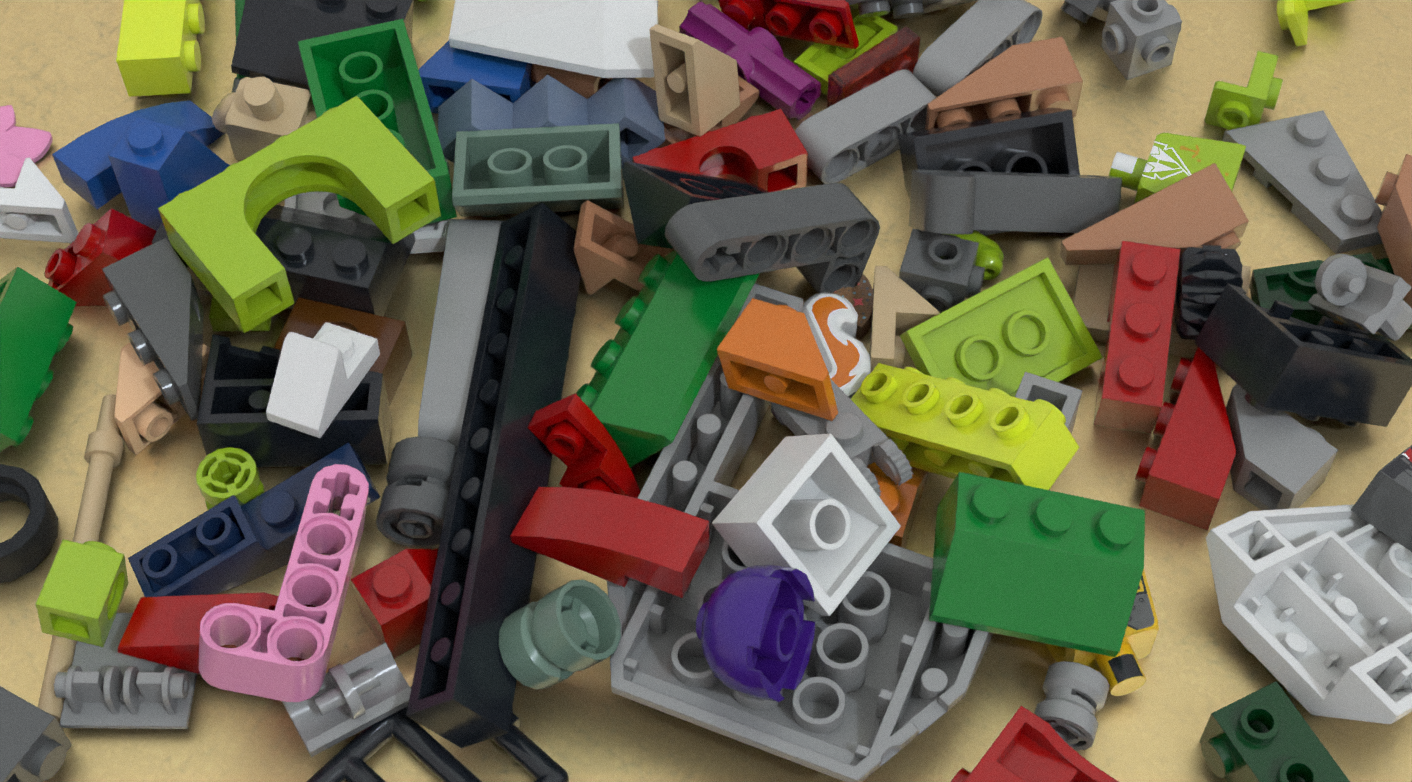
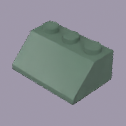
[452,123,624,217]

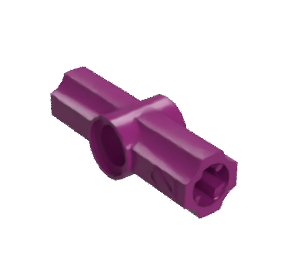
[679,1,821,120]

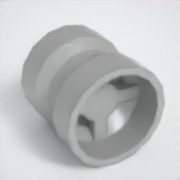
[1034,661,1110,751]

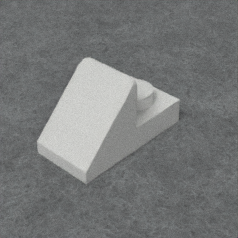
[0,158,78,243]
[266,322,380,438]

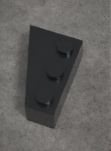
[1194,283,1412,427]
[197,334,392,467]

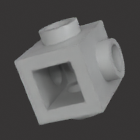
[1101,0,1182,80]

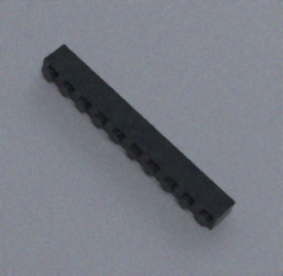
[406,202,581,748]

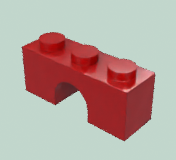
[632,109,808,192]
[1093,241,1180,434]

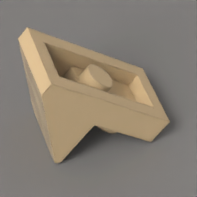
[869,266,940,372]

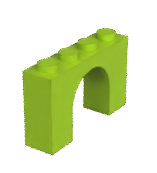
[158,96,441,333]

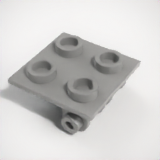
[54,613,197,729]

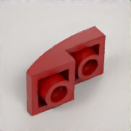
[527,393,641,498]

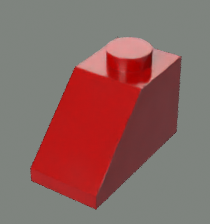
[351,549,438,659]

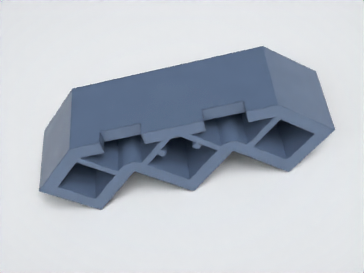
[438,74,665,170]

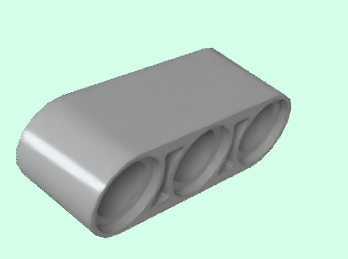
[913,0,1042,97]
[795,69,936,184]

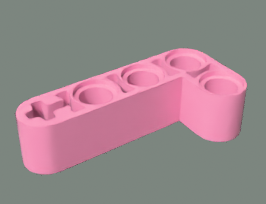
[198,464,369,702]

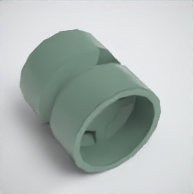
[499,579,621,690]

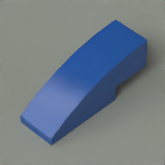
[52,100,225,210]

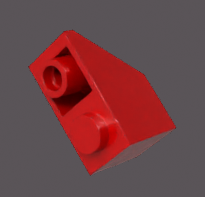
[44,208,157,306]

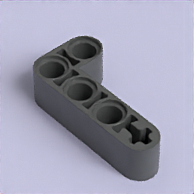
[909,170,1122,234]
[665,183,880,293]

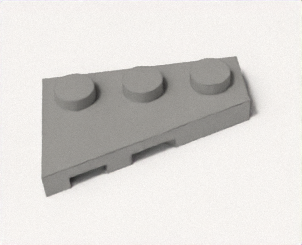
[1222,110,1383,254]

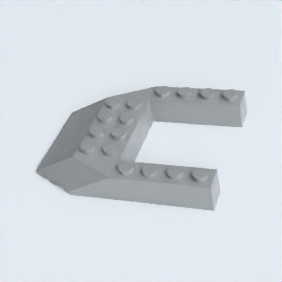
[607,283,1083,782]

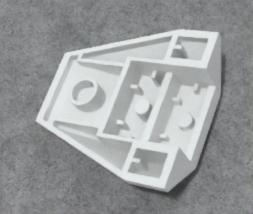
[449,0,659,78]
[1206,504,1412,724]

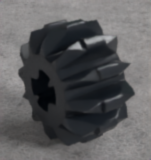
[1174,245,1243,341]

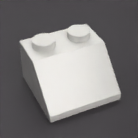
[712,433,901,616]

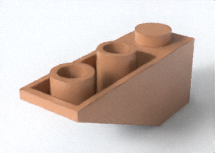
[925,36,1083,130]

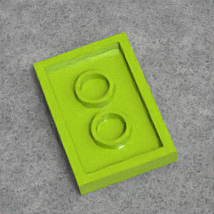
[900,257,1103,397]

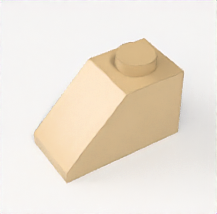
[649,24,740,137]

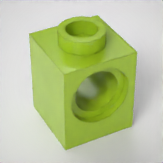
[36,539,129,647]

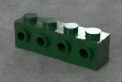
[1199,681,1350,782]

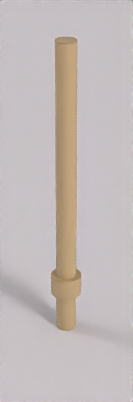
[38,394,124,723]

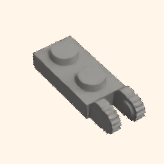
[771,379,913,496]

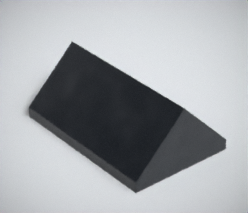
[622,161,768,249]

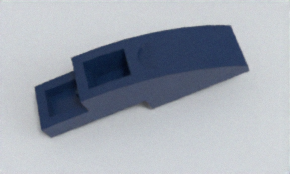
[128,442,380,597]

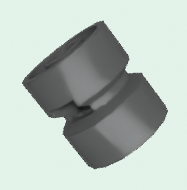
[376,436,458,549]

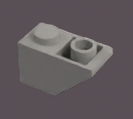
[1226,384,1338,510]

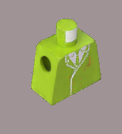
[1109,132,1246,204]

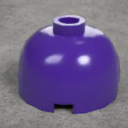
[696,565,815,702]

